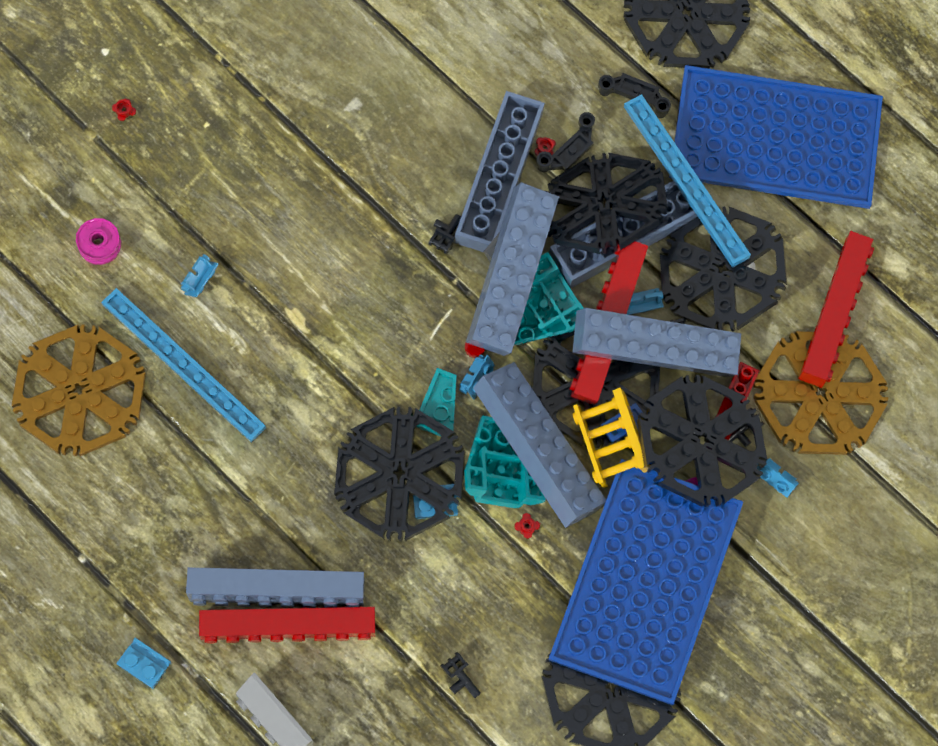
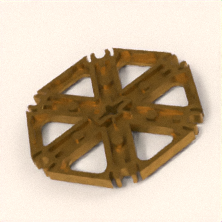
[12,324,146,457]
[754,331,888,455]

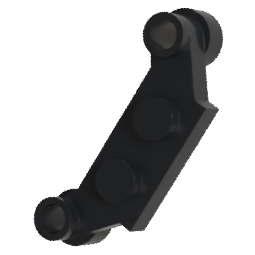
[598,73,671,118]
[536,112,595,173]

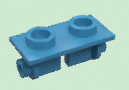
[181,254,219,297]
[627,288,664,315]
[459,355,495,400]
[757,458,799,498]

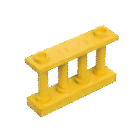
[572,388,650,488]

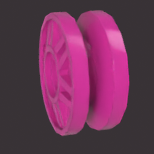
[76,218,121,265]

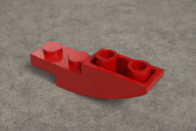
[715,362,759,440]

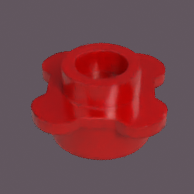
[112,98,136,121]
[534,137,556,156]
[514,513,540,539]

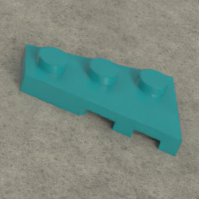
[416,368,457,439]

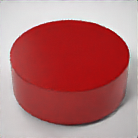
[465,342,485,358]

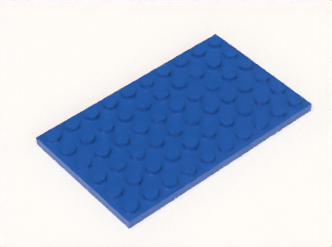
[669,65,883,209]
[549,459,743,705]

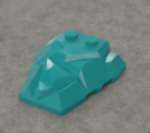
[514,252,584,346]
[464,416,546,508]

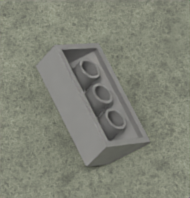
[236,672,314,746]

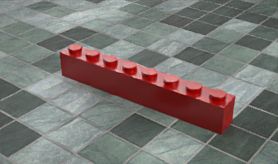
[798,230,874,388]
[569,241,648,405]
[199,607,375,643]

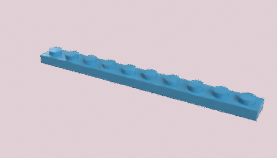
[624,94,751,267]
[101,288,266,443]

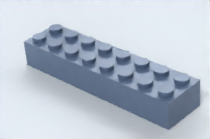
[455,91,545,252]
[549,181,697,289]
[466,182,559,356]
[572,308,741,377]
[473,362,606,528]
[186,567,365,608]

